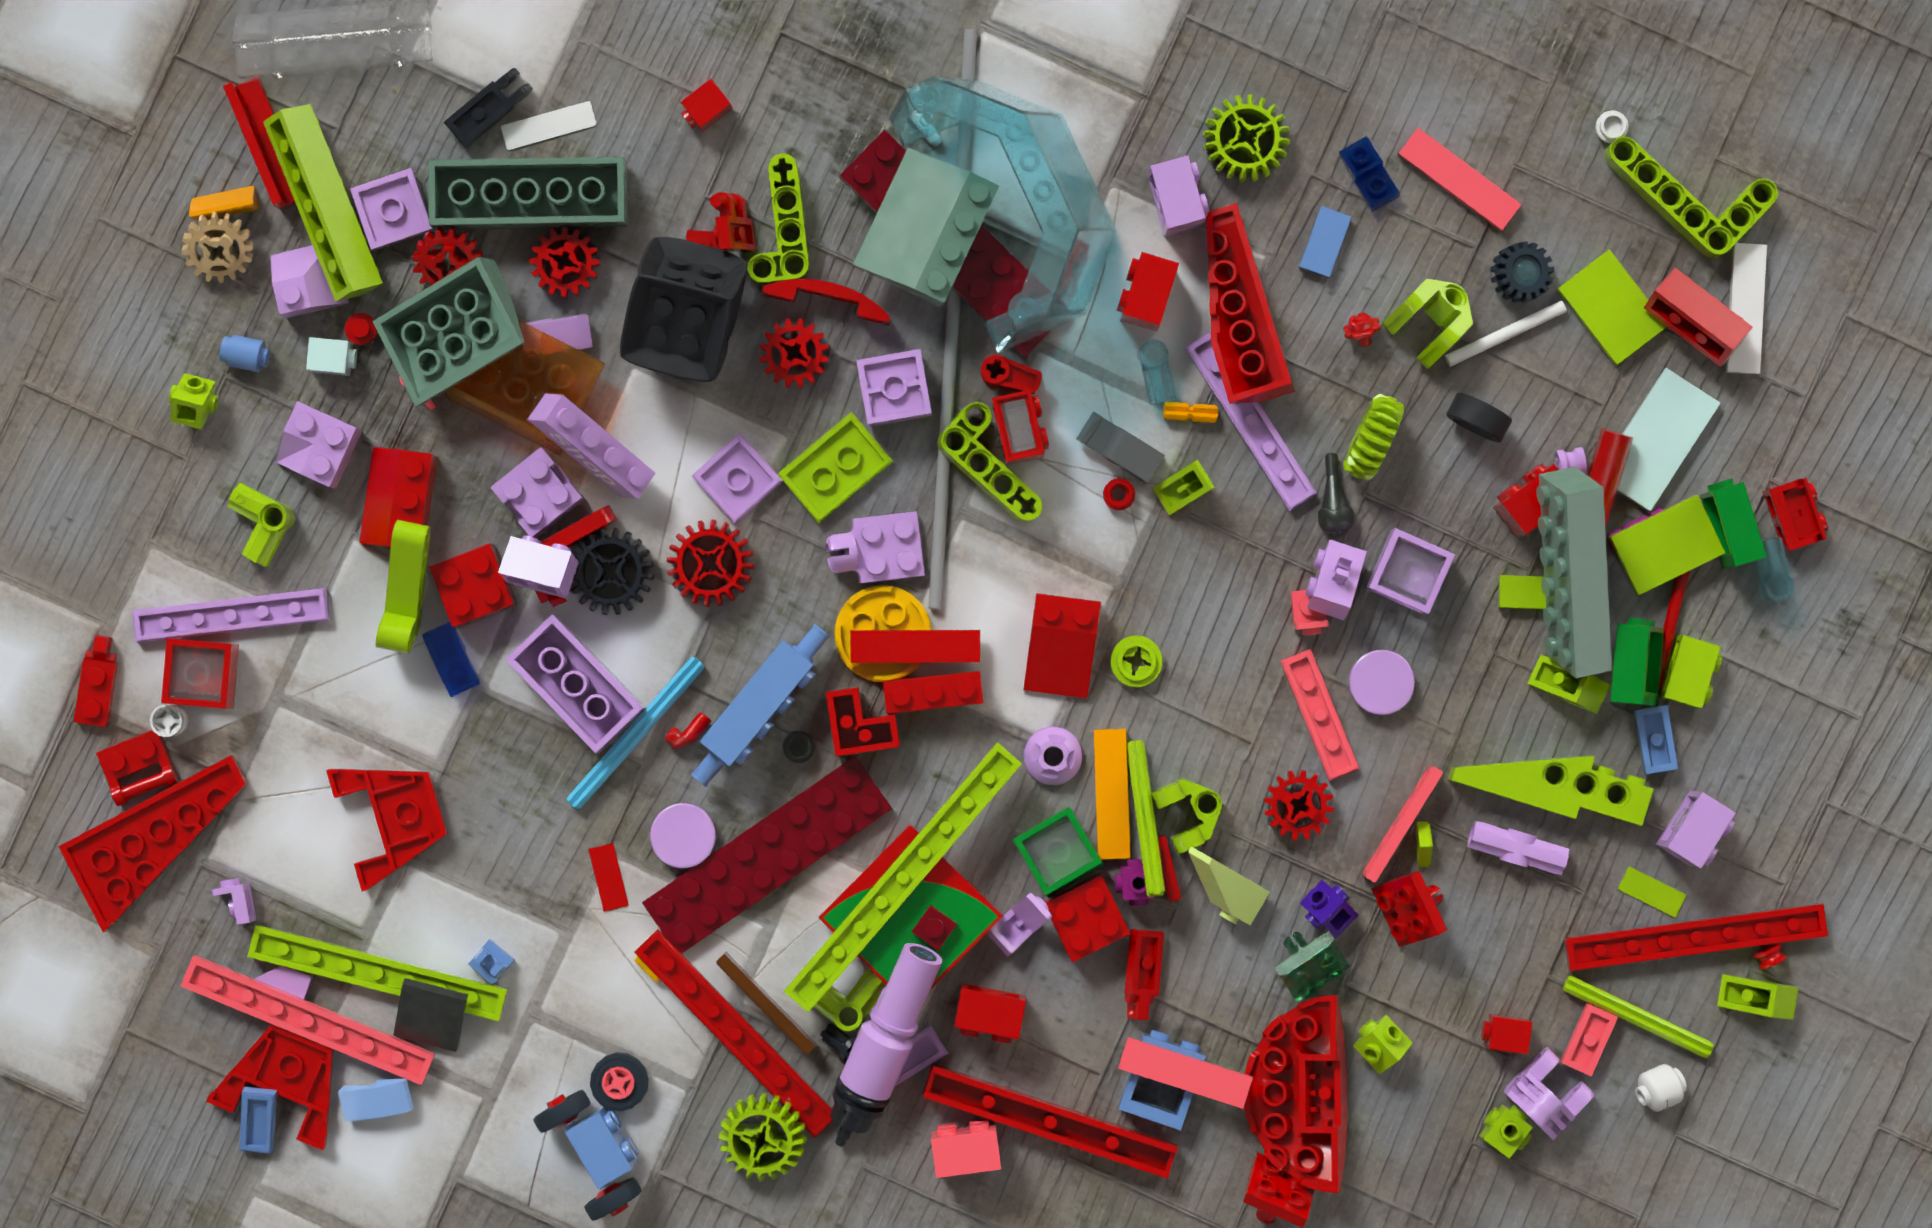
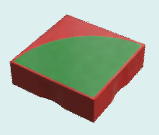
[818,823,1003,990]

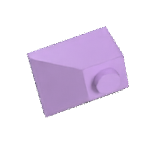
[270,245,349,319]

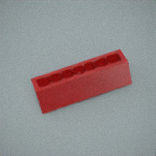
[1587,428,1634,529]

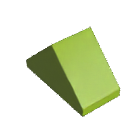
[1153,460,1215,515]

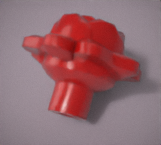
[1343,313,1381,347]

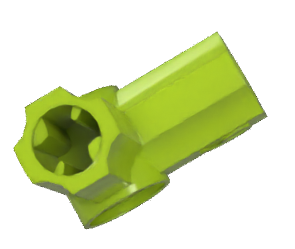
[227,482,295,567]
[814,969,886,1031]

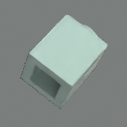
[306,337,357,376]

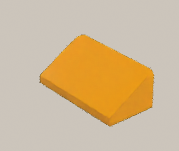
[189,186,259,222]

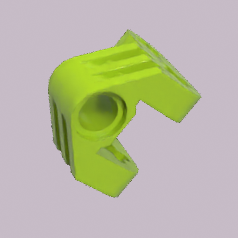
[1381,279,1473,369]
[1151,778,1222,854]

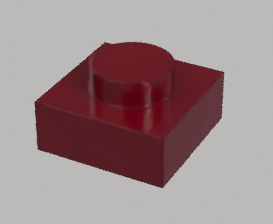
[912,904,957,950]

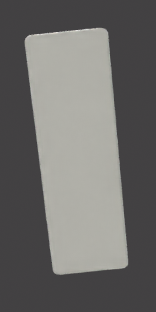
[501,101,596,150]

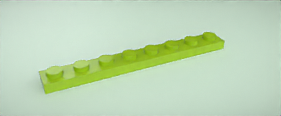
[247,925,508,1021]

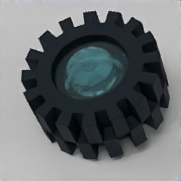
[1490,241,1554,303]

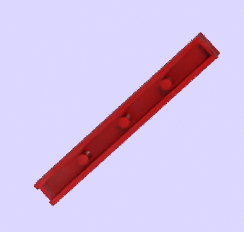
[922,1063,1178,1179]

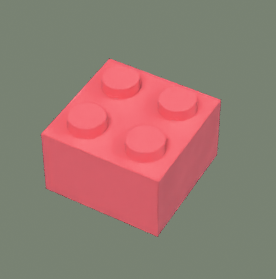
[931,1118,1001,1178]

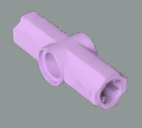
[1467,821,1569,875]

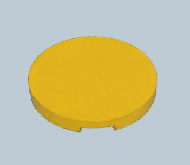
[834,585,931,682]

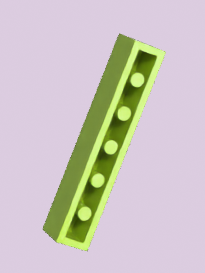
[263,104,383,302]

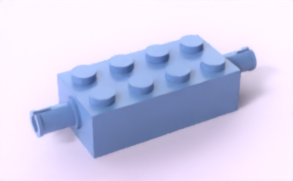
[691,623,830,787]

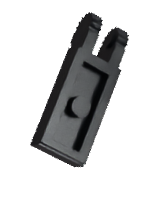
[443,68,533,149]

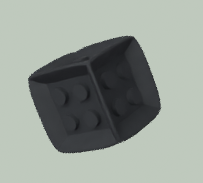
[620,237,747,382]

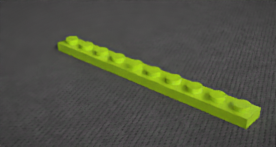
[783,742,1022,1013]

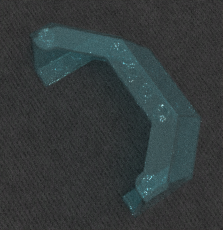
[889,76,1116,353]

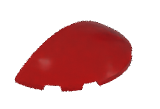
[1244,995,1348,1193]

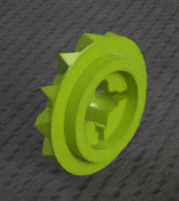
[1111,635,1162,687]

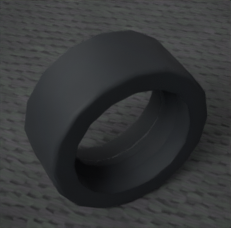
[1446,393,1512,443]

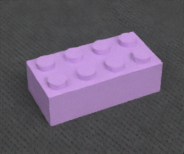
[505,614,646,753]

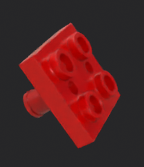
[1371,871,1447,947]
[1242,1153,1314,1228]

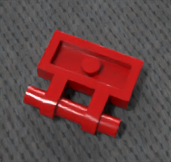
[710,192,757,253]

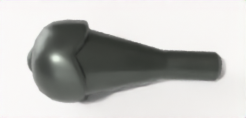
[1318,453,1355,537]

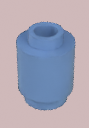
[219,335,270,373]

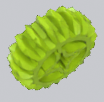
[1202,94,1290,182]
[1343,394,1404,481]
[718,1093,807,1182]

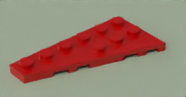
[58,755,248,933]

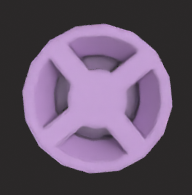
[1555,447,1587,475]

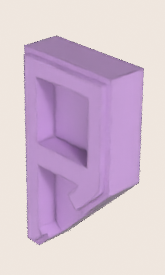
[255,966,314,1000]

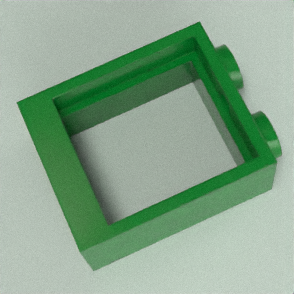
[1700,478,1767,569]
[1610,618,1664,706]

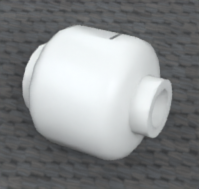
[1635,1064,1687,1112]

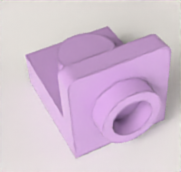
[212,878,256,925]

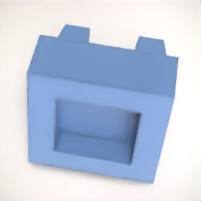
[468,939,515,985]

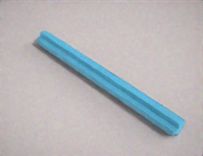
[566,657,705,810]

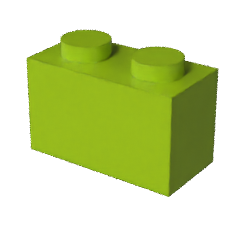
[1659,635,1722,709]

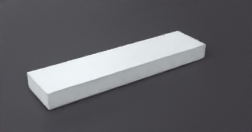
[1726,243,1767,375]

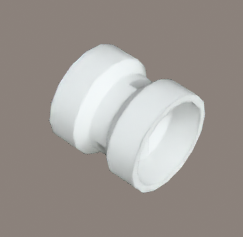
[150,704,189,737]

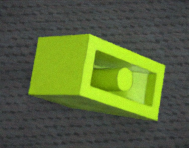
[1527,654,1610,714]
[1717,974,1799,1020]

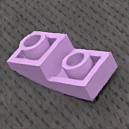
[519,314,593,357]

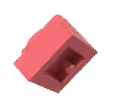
[1290,590,1329,636]

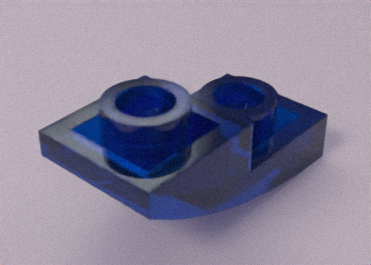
[1339,136,1400,212]
[422,621,480,697]

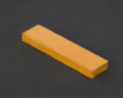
[1093,729,1130,859]

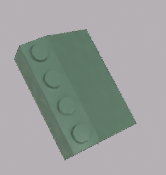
[852,148,999,308]
[373,257,525,407]

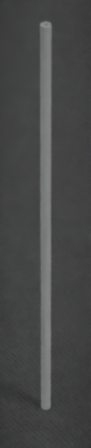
[928,29,977,609]

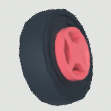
[590,1052,649,1111]

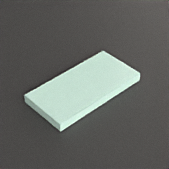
[1617,368,1720,512]

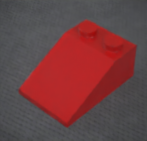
[1023,593,1101,699]

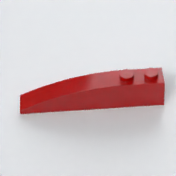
[1206,203,1296,404]

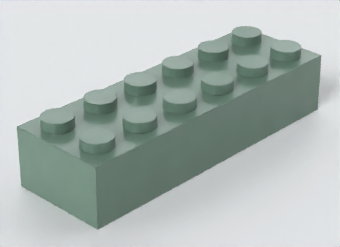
[428,157,628,230]
[1536,467,1612,678]

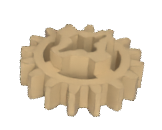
[182,212,254,283]

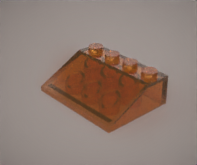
[444,320,605,456]

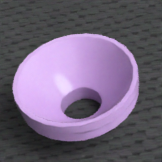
[1024,727,1082,785]

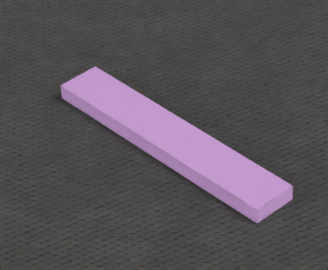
[1185,331,1317,511]
[132,588,330,643]

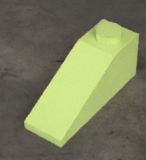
[1188,846,1270,926]

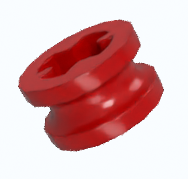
[1753,943,1787,970]

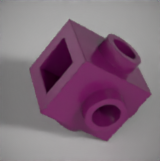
[1115,859,1156,906]

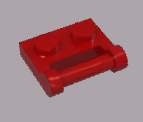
[96,730,179,806]

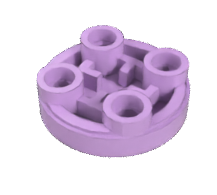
[1349,650,1415,715]
[650,803,716,868]

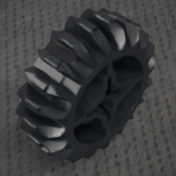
[571,528,655,615]

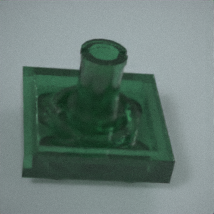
[1274,931,1350,1003]

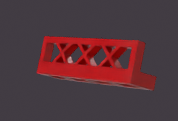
[223,77,295,210]

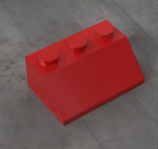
[359,447,438,547]

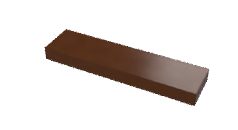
[716,951,817,1055]

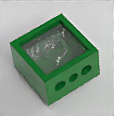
[1013,807,1105,898]

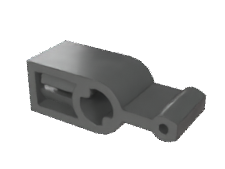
[1076,411,1165,484]

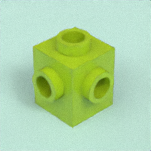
[169,373,219,430]
[1353,1015,1413,1074]
[1479,1104,1533,1159]

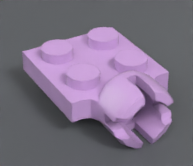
[826,511,925,584]

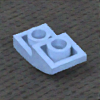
[338,1078,413,1121]

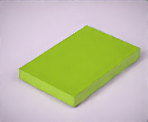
[1556,249,1667,366]
[778,412,893,524]
[1608,495,1725,596]

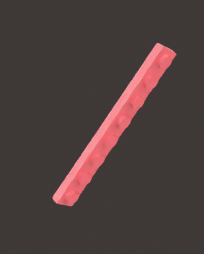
[181,955,436,1085]

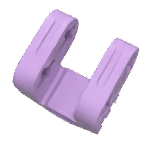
[1503,1047,1594,1140]

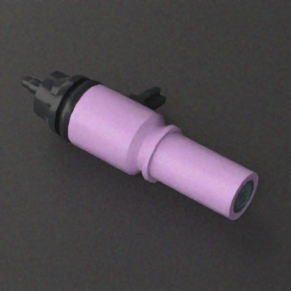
[820,943,942,1147]

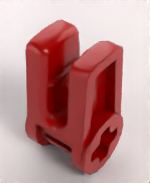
[980,354,1042,395]

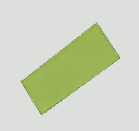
[1618,866,1687,918]

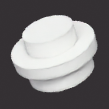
[1595,110,1628,143]

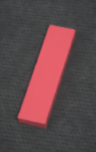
[1398,128,1522,231]
[1280,649,1359,781]
[1362,766,1444,883]
[1118,1037,1253,1109]

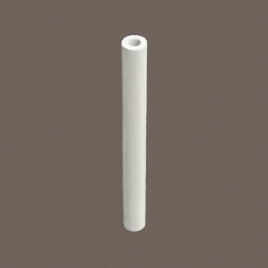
[1445,300,1567,367]

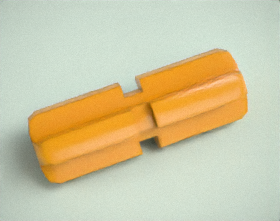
[1163,402,1218,423]

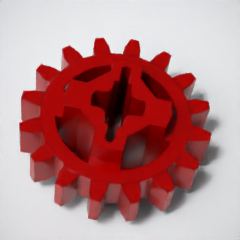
[412,226,483,286]
[529,227,601,298]
[759,318,829,389]
[1263,770,1334,840]

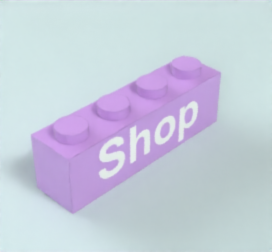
[527,393,656,499]

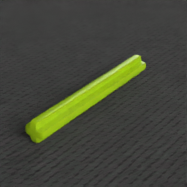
[1127,740,1165,897]
[1563,976,1714,1058]

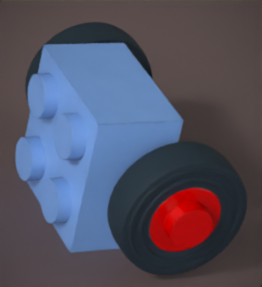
[533,1089,642,1221]

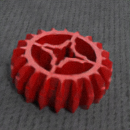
[666,519,754,607]

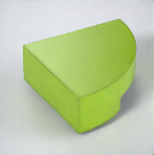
[1416,821,1433,867]

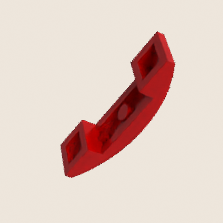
[762,279,890,326]

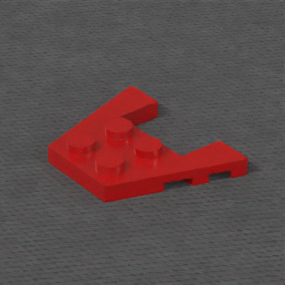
[326,769,448,892]
[206,1024,334,1150]

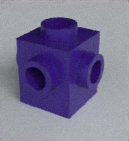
[1300,880,1359,938]

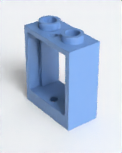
[1118,1030,1206,1131]

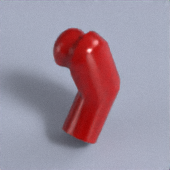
[665,712,711,750]

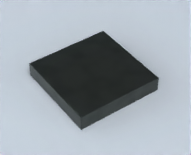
[393,978,468,1052]

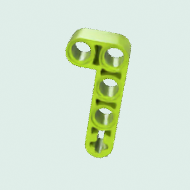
[747,153,810,286]
[937,402,1042,522]
[375,520,430,654]

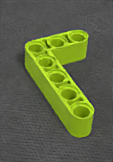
[1604,136,1778,258]

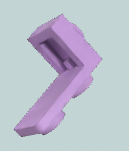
[986,893,1052,957]

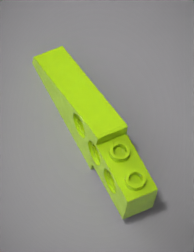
[1447,755,1653,826]

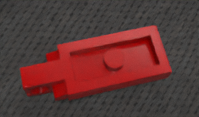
[73,635,118,727]
[1124,929,1164,1020]

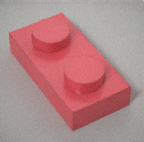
[1560,1003,1618,1076]

